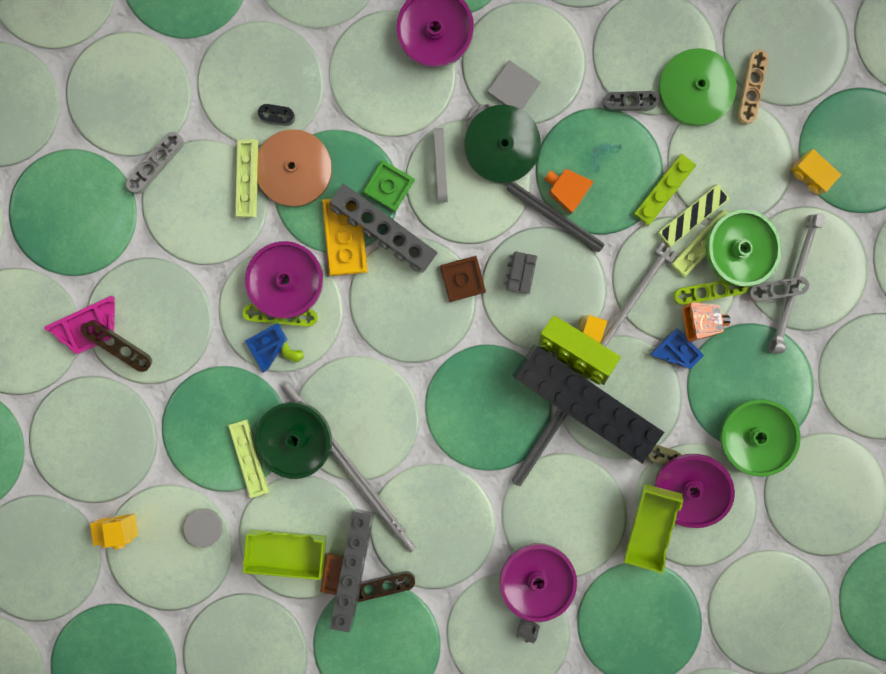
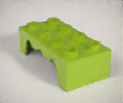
[538,315,621,385]
[624,483,683,574]
[243,529,327,580]

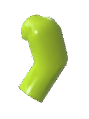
[281,341,304,363]

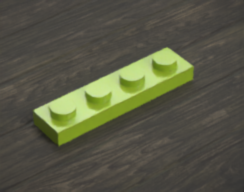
[633,153,696,226]

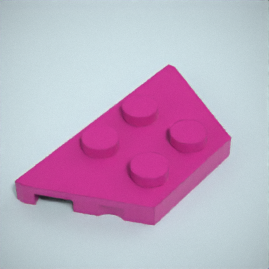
[44,296,115,354]

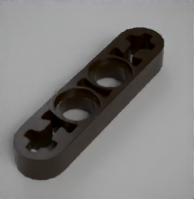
[82,320,152,372]
[358,571,415,602]

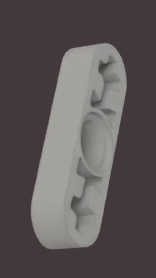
[750,277,809,302]

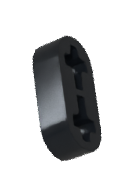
[258,104,295,126]

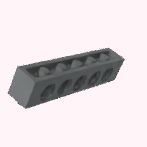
[330,183,438,273]
[330,509,374,633]

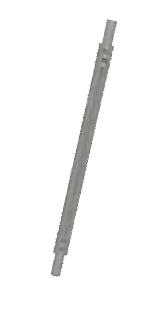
[282,382,416,553]

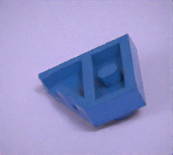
[245,323,288,373]
[650,328,704,369]

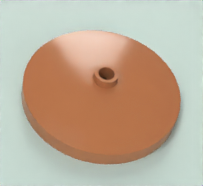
[257,129,332,207]

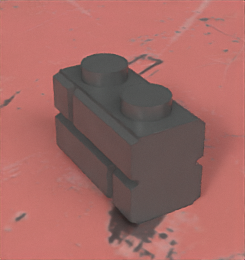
[503,251,537,294]

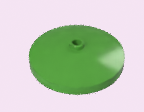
[658,48,736,126]
[706,209,782,287]
[720,399,801,477]

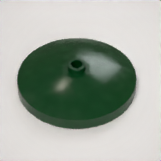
[464,105,541,183]
[255,402,332,479]

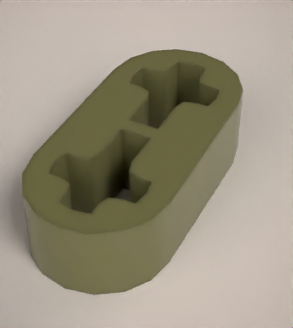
[648,444,681,465]

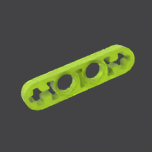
[673,280,748,305]
[243,304,318,326]

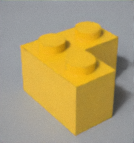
[90,513,138,549]

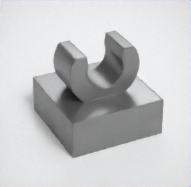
[516,619,540,644]

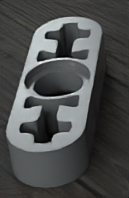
[602,91,659,112]

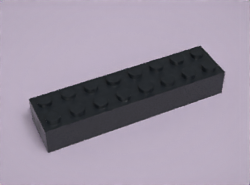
[512,344,664,464]

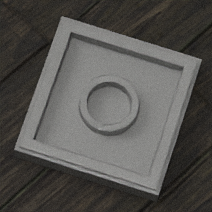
[487,60,541,110]

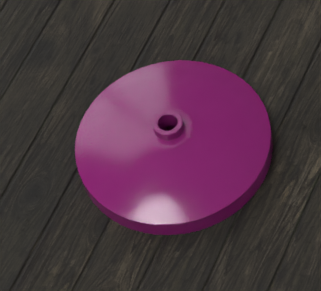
[396,0,474,68]
[245,241,324,319]
[655,454,735,528]
[499,543,577,622]

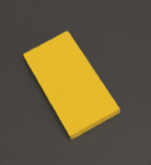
[322,199,368,276]

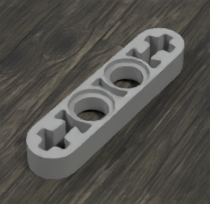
[434,128,448,203]
[126,132,184,194]

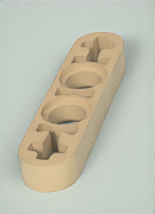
[737,49,769,125]

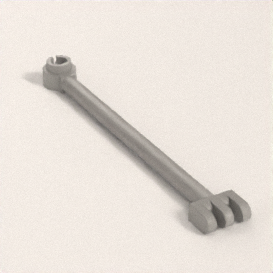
[768,213,825,354]
[600,242,678,347]

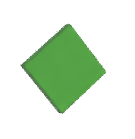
[363,160,415,213]

